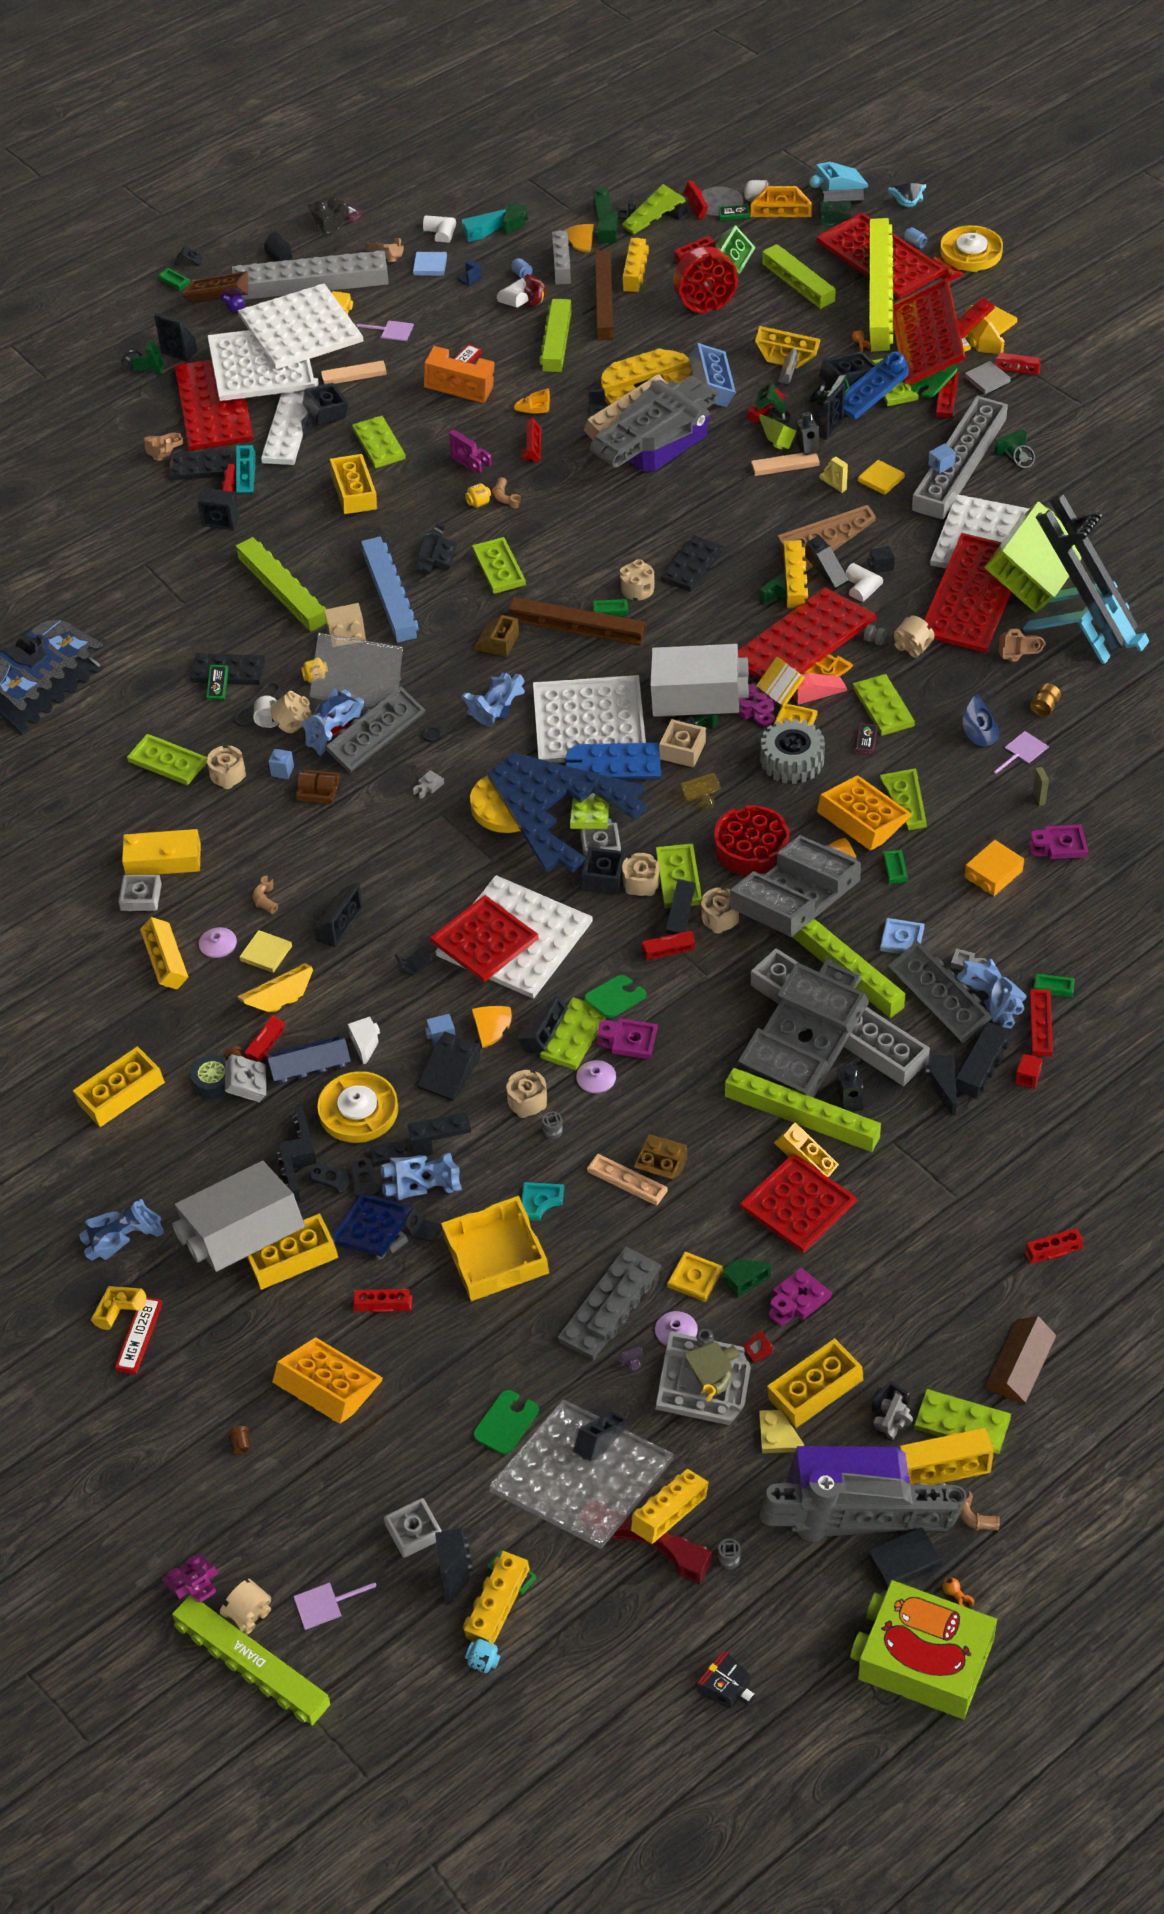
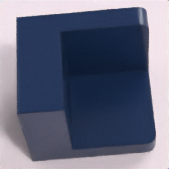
[458,259,481,286]

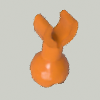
[852,330,871,352]
[942,1578,974,1607]

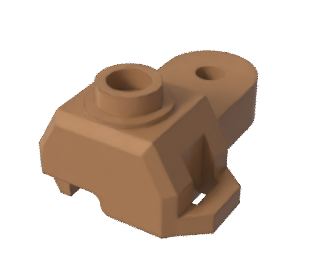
[366,238,404,262]
[144,433,183,461]
[999,628,1046,662]

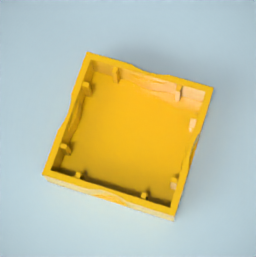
[441,1196,549,1301]

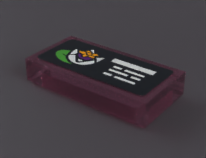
[331,199,363,222]
[856,723,878,755]

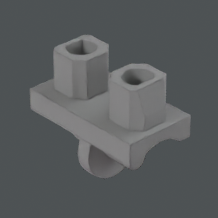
[874,1394,913,1440]

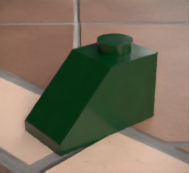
[593,187,612,222]
[503,203,529,234]
[595,212,618,243]
[722,1259,771,1298]

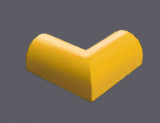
[91,1286,146,1330]

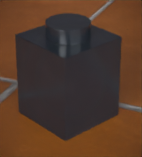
[867,546,895,573]

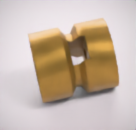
[1030,683,1061,717]

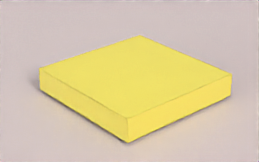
[240,930,292,973]

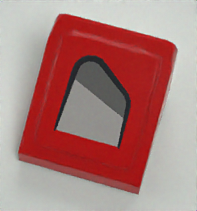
[743,1331,772,1363]

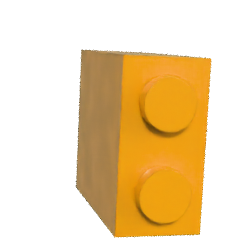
[965,840,1024,896]

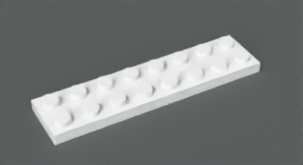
[261,378,318,465]

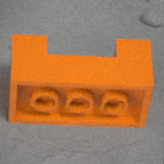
[424,346,495,403]

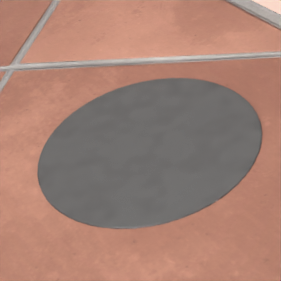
[702,187,743,216]

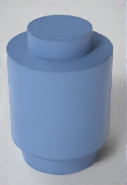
[904,227,927,248]
[511,258,533,279]

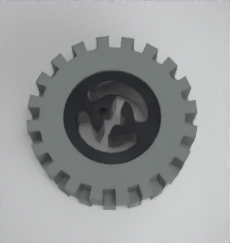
[761,719,825,784]

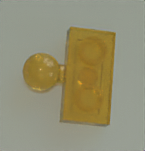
[680,773,721,810]

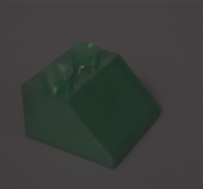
[818,200,852,226]

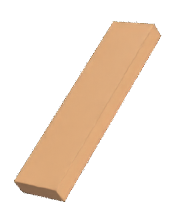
[321,360,387,385]
[751,453,820,476]
[587,1154,667,1206]

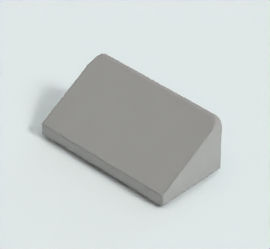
[778,348,798,384]

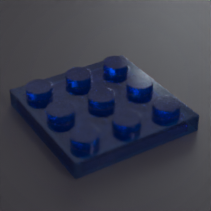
[331,1193,412,1257]

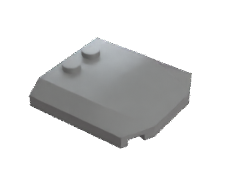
[655,1332,751,1425]

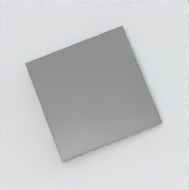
[965,361,1011,394]

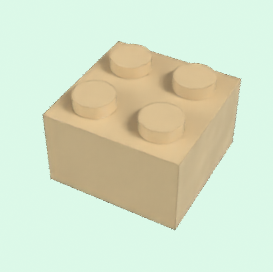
[324,603,366,649]
[659,719,706,768]

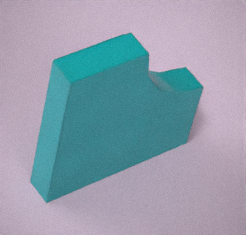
[521,1182,565,1221]

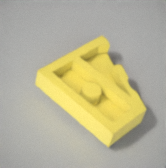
[819,457,848,493]
[760,1410,804,1453]

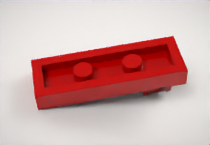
[683,181,709,219]
[522,418,541,463]

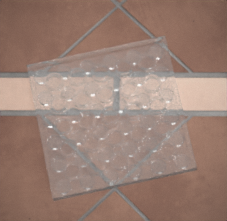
[490,1399,674,1549]

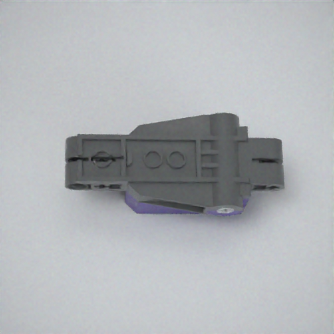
[589,376,718,471]
[759,1446,967,1542]

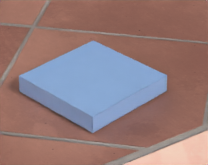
[413,252,447,276]
[880,918,925,954]

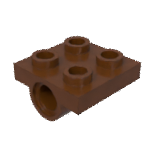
[296,769,340,804]

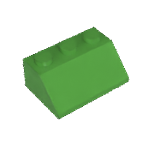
[715,225,756,276]

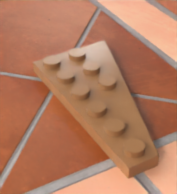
[777,505,875,574]

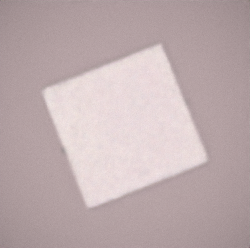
[310,633,403,708]

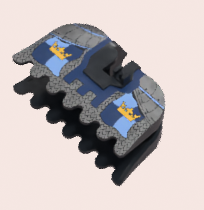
[0,620,103,735]

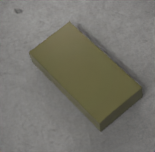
[1033,767,1049,806]

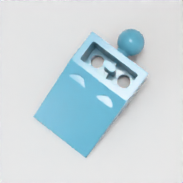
[809,162,868,191]

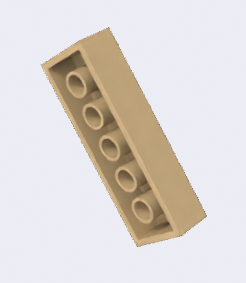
[584,374,668,440]

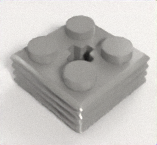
[580,823,621,859]
[118,875,162,911]
[225,1054,266,1102]
[384,1498,442,1558]

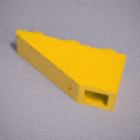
[774,1123,839,1177]

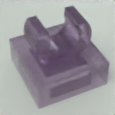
[619,1346,644,1373]

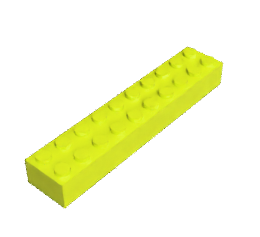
[870,218,893,351]

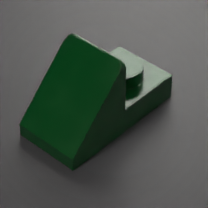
[759,572,787,605]

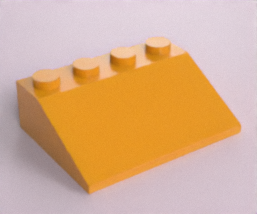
[817,775,912,851]
[273,1337,383,1424]

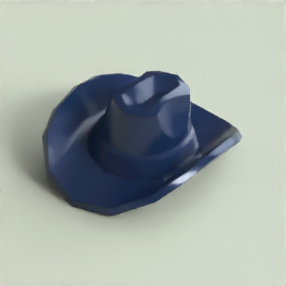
[962,694,1000,747]

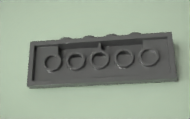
[325,687,426,773]
[888,941,992,1044]
[558,1247,661,1361]

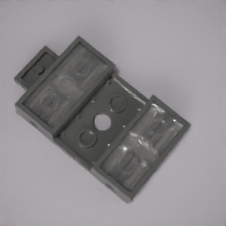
[730,835,861,937]
[738,960,869,1098]

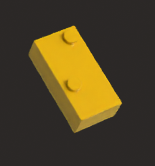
[330,454,377,514]
[122,829,201,875]
[73,1046,165,1127]
[247,1214,338,1290]
[767,1338,863,1428]
[900,1428,994,1485]

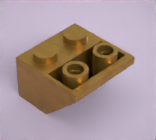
[474,615,519,657]
[634,1134,687,1179]

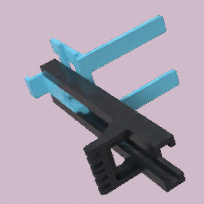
[1023,494,1149,664]

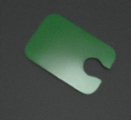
[910,365,958,398]
[585,975,647,1018]
[474,1390,539,1455]

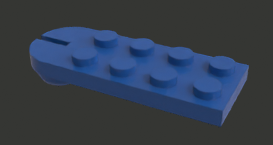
[844,352,909,420]
[565,743,661,780]

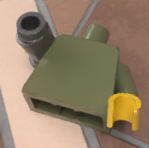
[685,1329,739,1402]

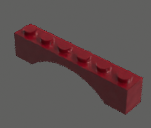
[578,1501,712,1584]

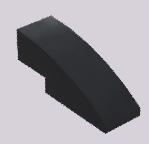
[666,879,696,934]

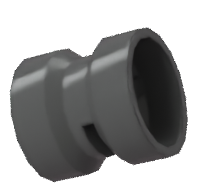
[864,624,887,646]
[542,1111,563,1139]
[718,1538,741,1569]

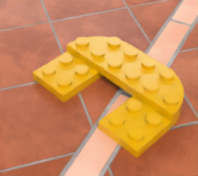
[601,349,693,405]

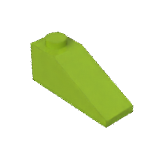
[759,414,796,450]

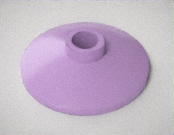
[199,927,237,958]
[577,1060,616,1093]
[655,1311,698,1346]

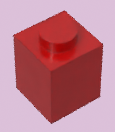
[1015,1054,1043,1089]

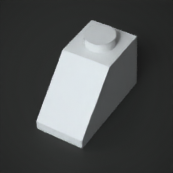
[348,1017,380,1064]

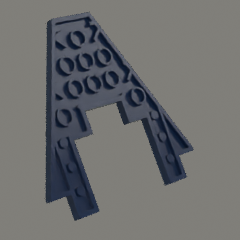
[488,753,647,873]

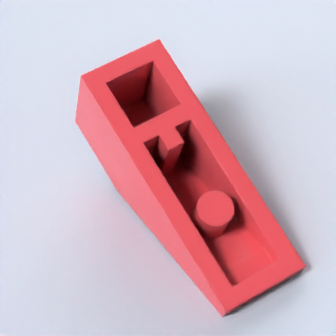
[793,673,847,705]

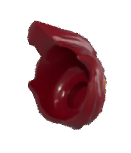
[523,274,546,306]

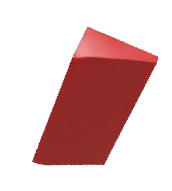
[933,257,963,282]

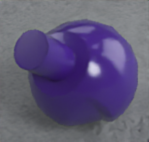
[221,294,245,313]

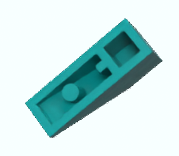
[462,209,506,242]
[236,445,255,494]

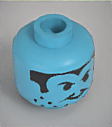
[465,1639,501,1673]

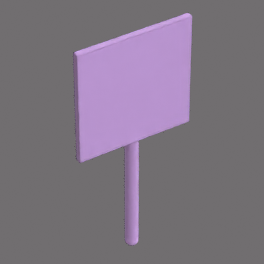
[356,321,414,341]
[994,731,1049,774]
[294,1583,376,1630]

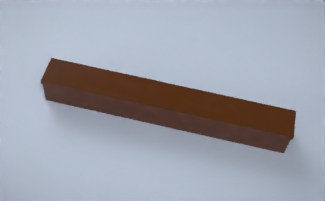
[595,250,614,341]
[509,597,646,646]

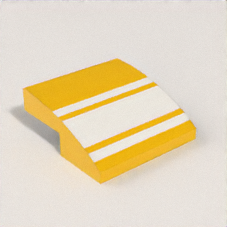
[757,657,805,707]

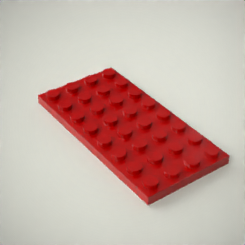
[816,212,945,299]
[892,278,966,385]
[175,359,254,451]
[924,533,1011,653]
[738,587,876,680]

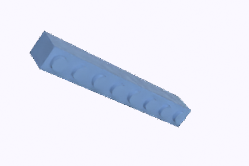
[361,537,419,643]

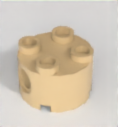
[620,559,654,600]
[893,616,934,658]
[271,691,312,733]
[207,746,246,789]
[622,853,660,896]
[701,888,739,933]
[506,1070,547,1118]
[220,1579,271,1635]

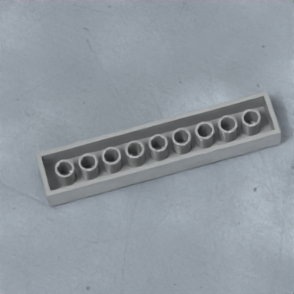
[232,250,389,300]
[912,396,1008,520]
[751,948,930,1086]

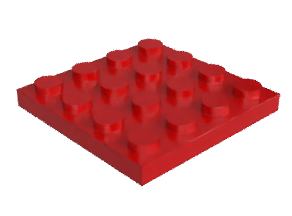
[430,895,539,982]
[740,1153,857,1253]

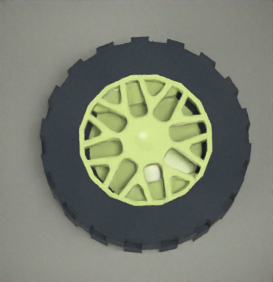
[190,1055,227,1099]

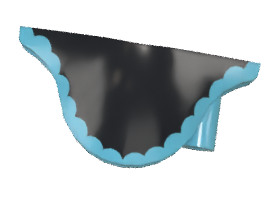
[887,183,926,207]

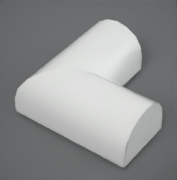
[423,216,456,243]
[497,279,529,307]
[845,563,883,602]

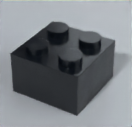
[302,383,348,424]
[197,488,240,530]
[581,847,626,894]

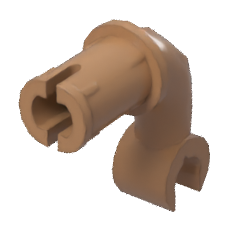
[492,477,521,508]
[252,876,278,914]
[960,1491,1000,1531]

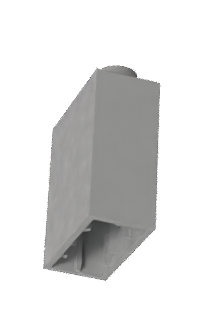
[651,644,749,716]
[172,1161,305,1272]

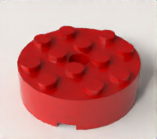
[673,247,738,313]
[714,805,789,876]

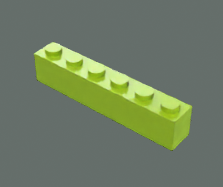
[762,244,836,309]
[540,299,571,372]

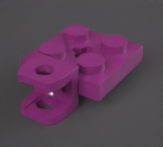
[449,429,492,473]
[738,683,775,727]
[1029,824,1089,859]
[597,1018,658,1060]
[768,1268,832,1326]
[162,1554,218,1602]

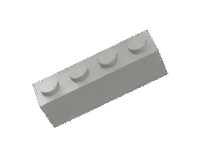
[552,231,571,284]

